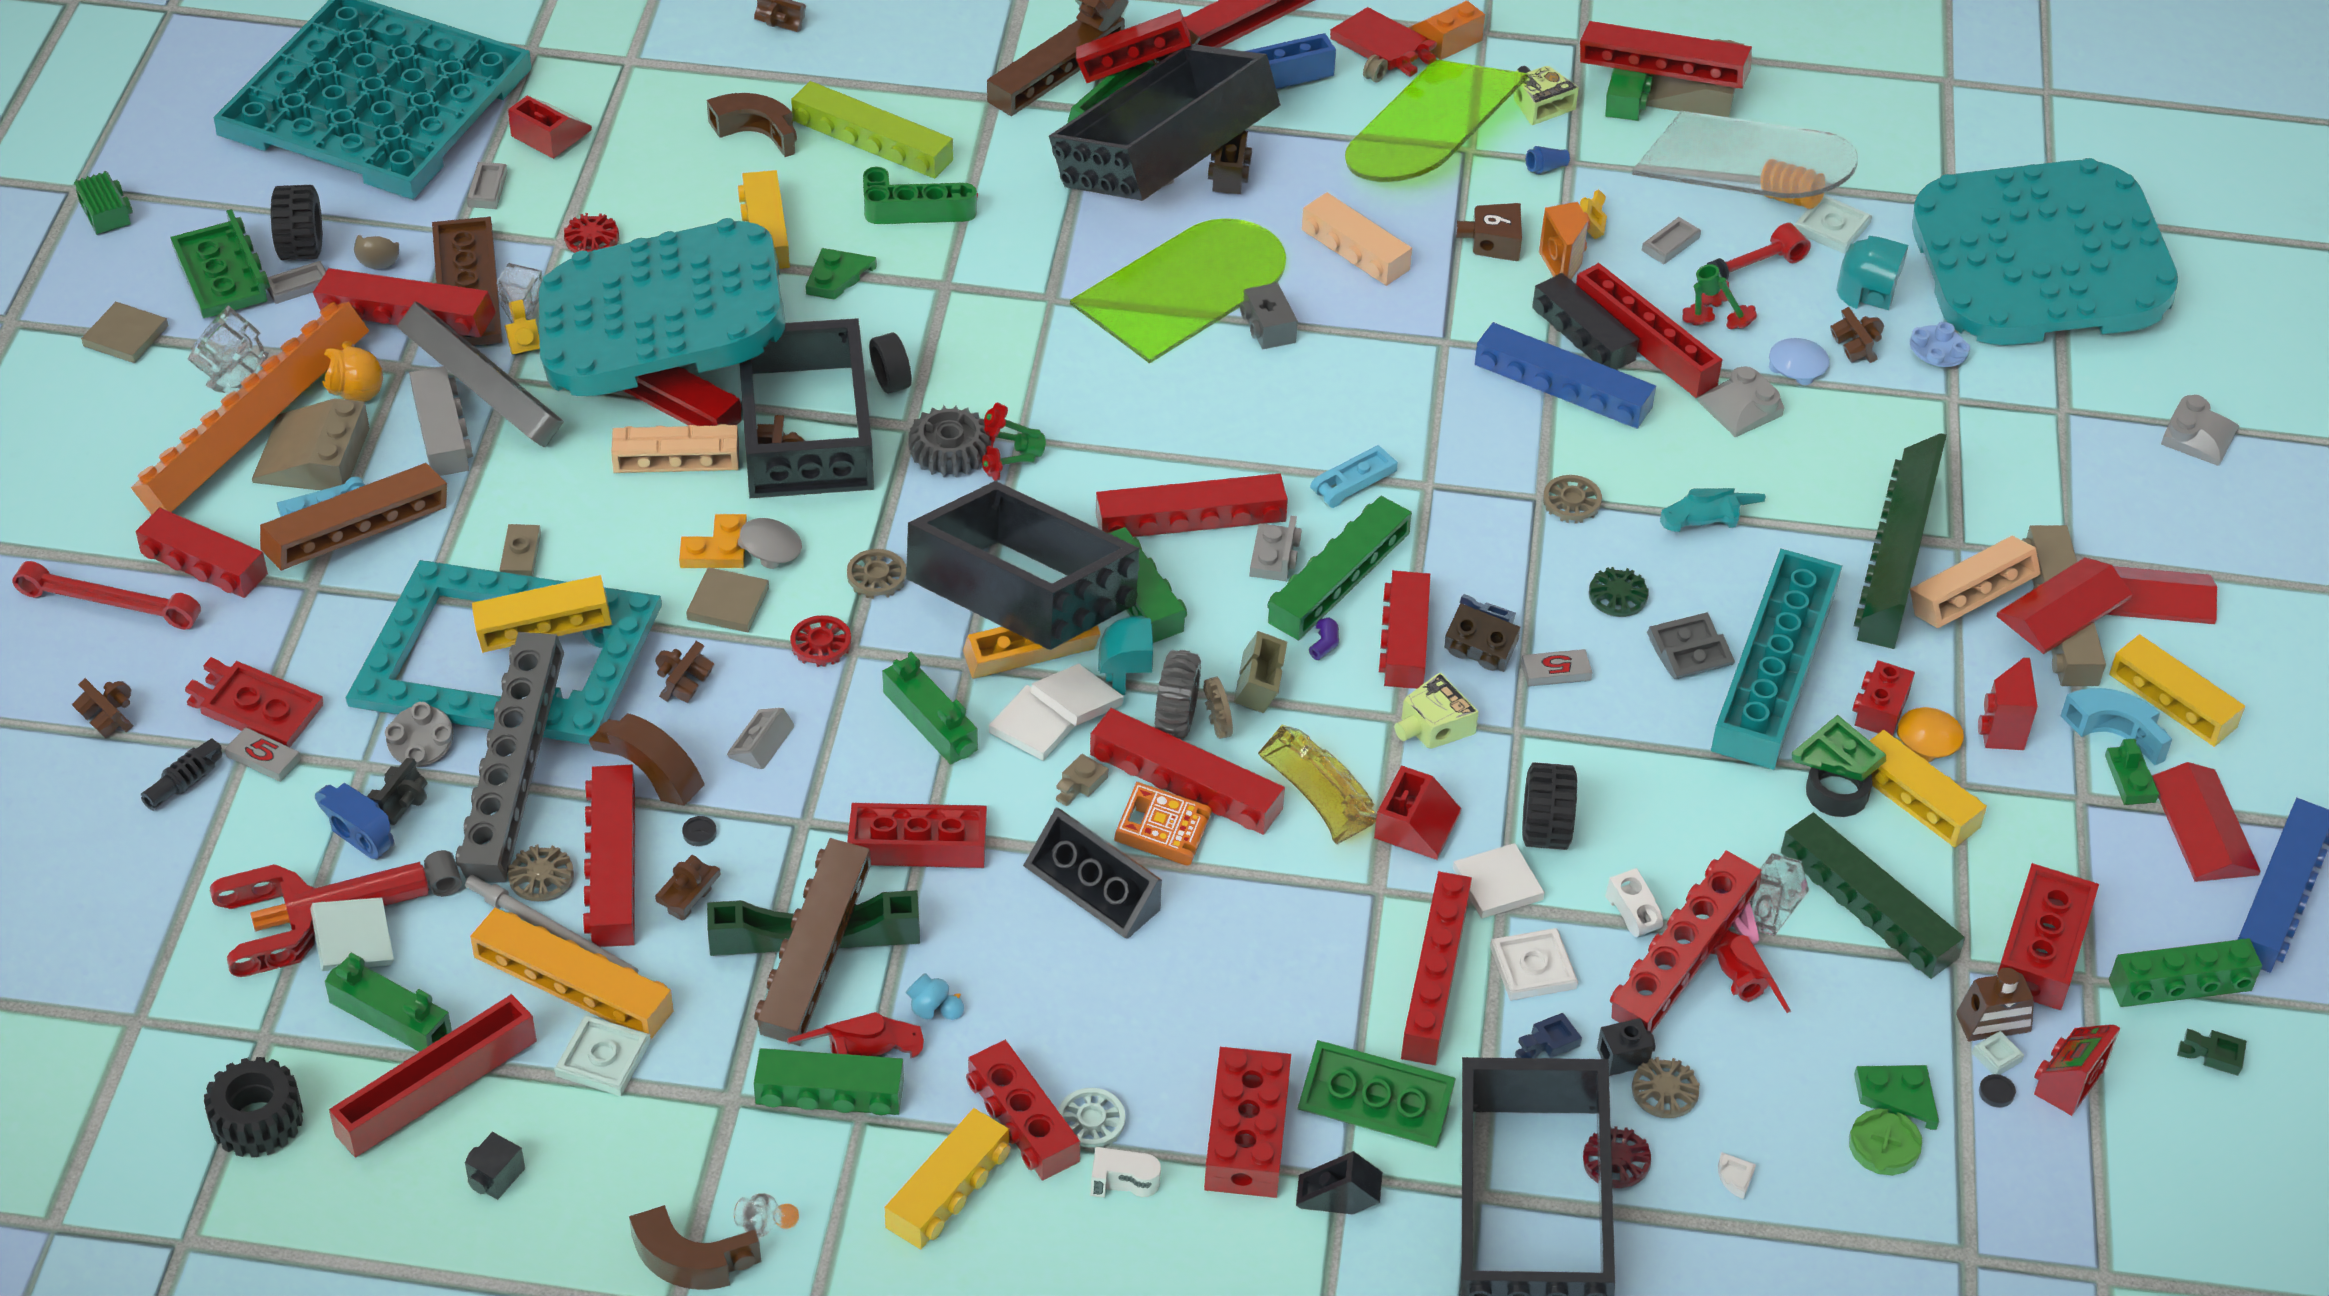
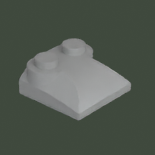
[1698,366,1784,437]
[2161,395,2239,466]

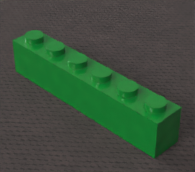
[1267,495,1412,641]

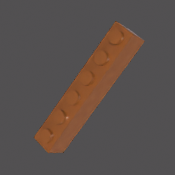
[260,463,447,571]

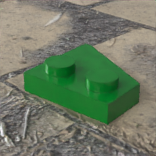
[805,248,877,299]
[1792,715,1886,781]
[1854,1065,1939,1130]

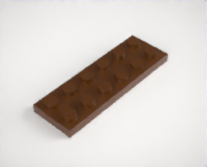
[432,216,503,346]

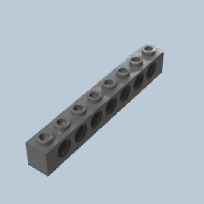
[456,632,564,882]

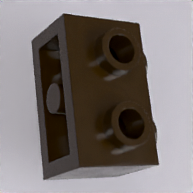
[1208,131,1252,194]
[1444,603,1520,672]

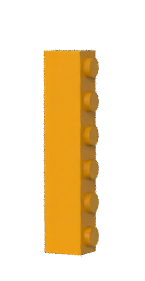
[470,907,674,1039]

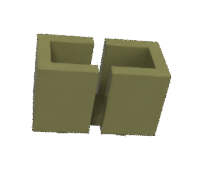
[1234,631,1288,713]

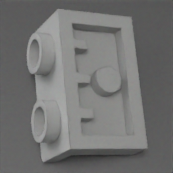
[1249,516,1302,582]

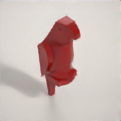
[1711,930,1791,1013]
[787,1012,924,1059]

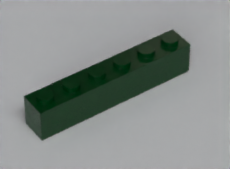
[1780,812,1965,979]

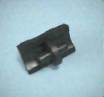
[367,758,428,825]

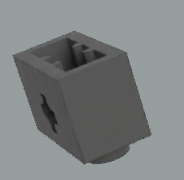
[1240,282,1298,350]

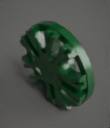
[1588,566,1649,617]

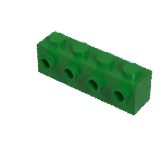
[2109,938,2262,1007]

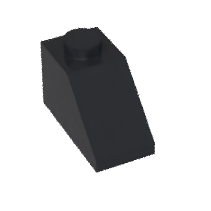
[1296,1151,1383,1214]

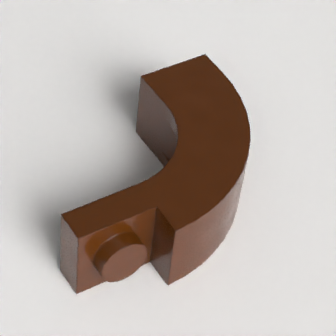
[706,93,797,157]
[588,713,705,806]
[629,1205,761,1290]

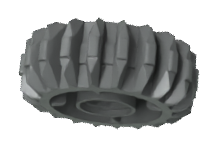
[908,405,991,478]
[1154,650,1201,739]

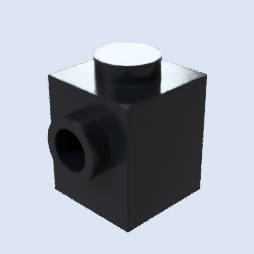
[1597,1018,1656,1076]
[464,1131,525,1200]

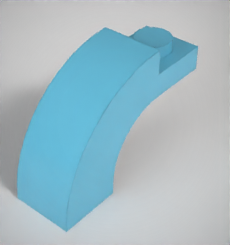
[2060,688,2172,766]

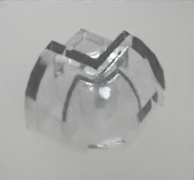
[187,306,269,394]

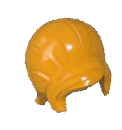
[322,341,383,402]

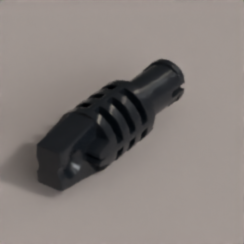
[141,738,222,811]

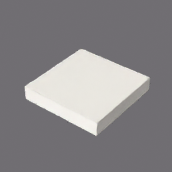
[1030,663,1124,726]
[989,685,1075,761]
[1453,843,1545,919]
[1490,928,1578,1001]

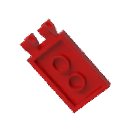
[1330,7,1437,77]
[185,657,324,748]

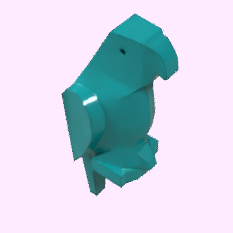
[1660,488,1766,532]

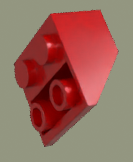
[508,95,592,159]
[1374,765,1462,860]

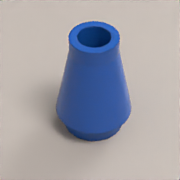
[1525,146,1570,174]

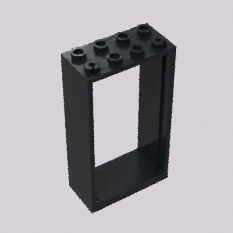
[1048,44,1281,201]
[1461,1057,1615,1296]

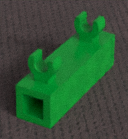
[882,651,978,765]
[324,952,452,1052]

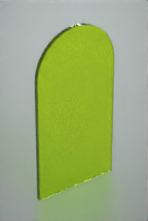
[1345,59,1528,182]
[1070,218,1286,364]

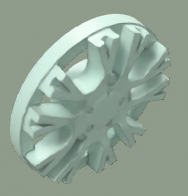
[1058,1088,1125,1151]

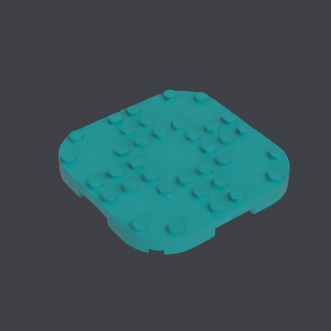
[1912,158,2178,345]
[539,218,785,396]

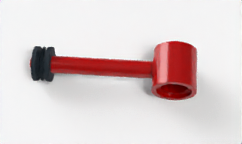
[1707,223,1811,280]

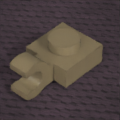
[1056,754,1109,806]

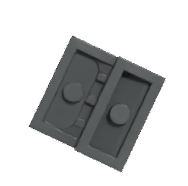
[1647,612,1735,679]

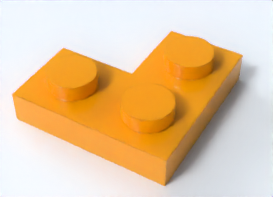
[679,514,747,568]

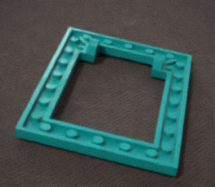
[345,560,662,745]

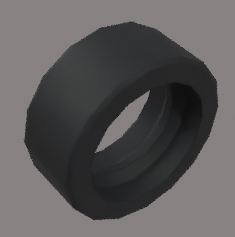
[869,332,912,394]
[1806,767,1872,817]

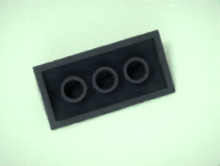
[1023,807,1162,938]

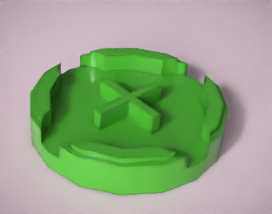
[1849,1109,1922,1176]

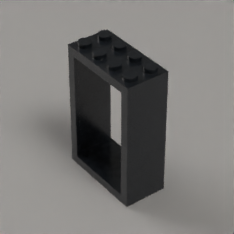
[739,318,874,499]
[906,481,1140,650]

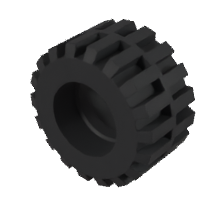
[271,185,323,260]
[1522,762,1577,850]
[204,1057,303,1158]

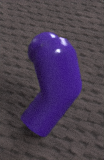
[1309,617,1339,660]

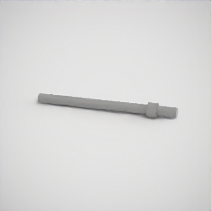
[465,875,639,973]

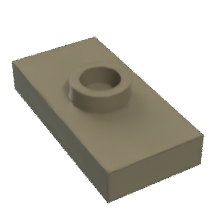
[500,524,541,577]

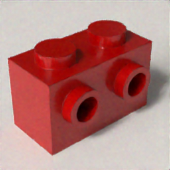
[1852,660,1915,736]

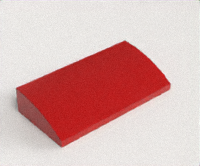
[847,803,987,868]

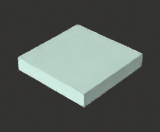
[1794,195,1872,254]
[310,898,394,971]
[554,1015,651,1096]

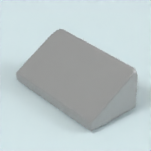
[727,708,794,769]

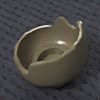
[354,235,399,270]

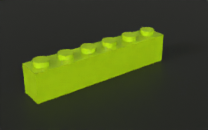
[791,81,953,179]

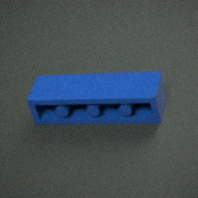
[1246,33,1336,89]

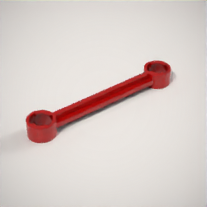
[12,561,201,630]

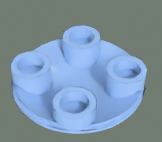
[1910,322,1970,367]
[1769,338,1829,385]

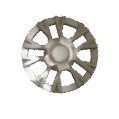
[1543,475,1602,523]
[847,549,906,599]
[1203,676,1233,739]
[508,845,574,902]
[1632,1057,1700,1118]

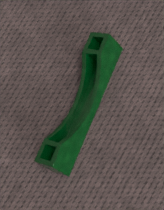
[707,890,920,956]

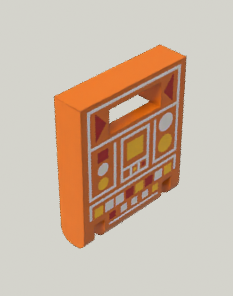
[1114,782,1212,866]

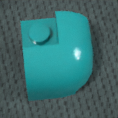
[1836,235,1909,311]
[1098,616,1153,695]

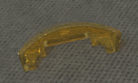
[1258,724,1377,845]

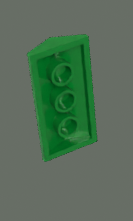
[1297,1040,1456,1148]

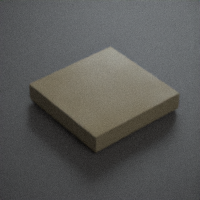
[81,301,168,363]
[686,567,769,633]

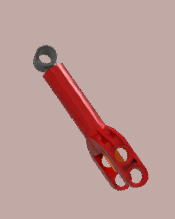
[209,850,462,977]

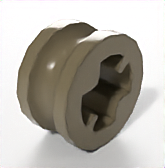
[1363,54,1388,83]

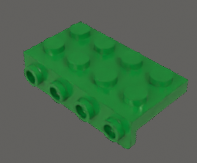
[170,209,270,319]

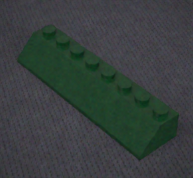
[1853,433,1947,649]

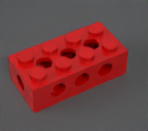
[1997,863,2099,1010]
[1204,1046,1291,1198]

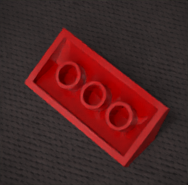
[1996,557,2132,654]
[2106,566,2217,624]
[2152,762,2261,882]

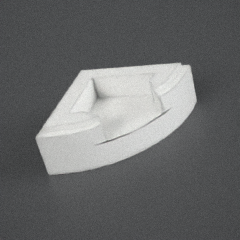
[1718,1152,1756,1199]

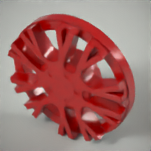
[564,213,619,253]
[790,615,851,667]

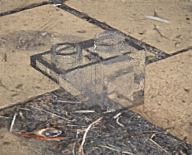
[497,263,543,323]
[1749,853,1809,936]

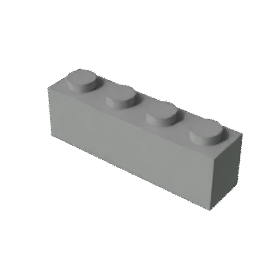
[409,366,473,476]

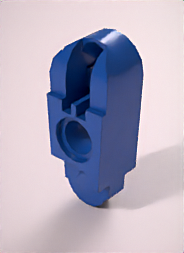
[315,782,395,859]

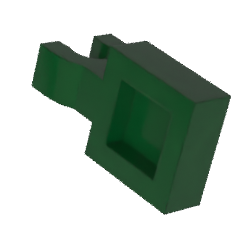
[2177,1028,2247,1076]

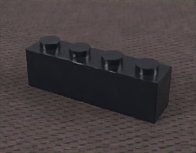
[1532,273,1639,370]

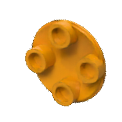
[1896,707,1964,762]

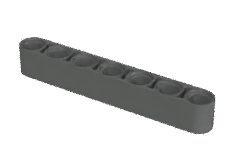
[397,301,564,447]

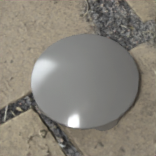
[738,518,802,569]
[385,702,453,767]

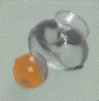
[734,1193,799,1238]

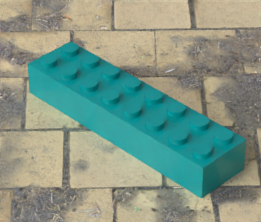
[1711,548,1843,770]

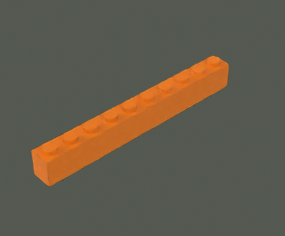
[131,302,369,515]

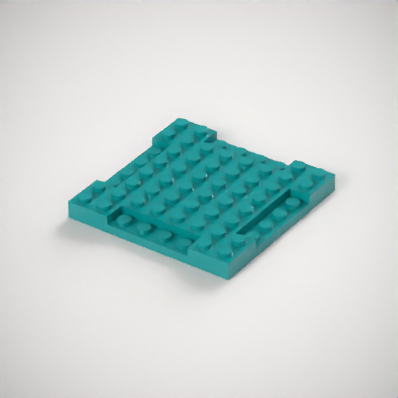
[213,0,532,200]

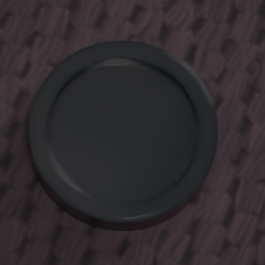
[682,816,717,846]
[1979,1074,2016,1107]

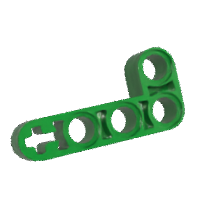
[863,166,977,224]

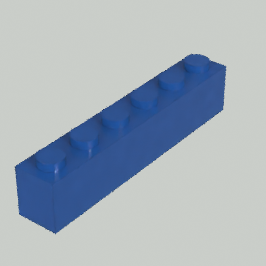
[1474,322,1656,429]
[2238,797,2329,973]

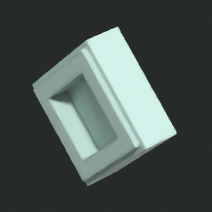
[1972,1031,2024,1075]

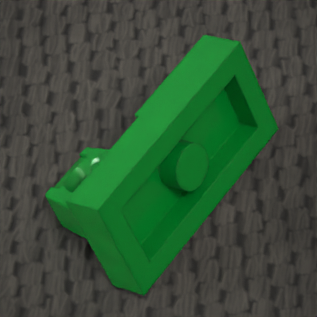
[2105,738,2159,805]

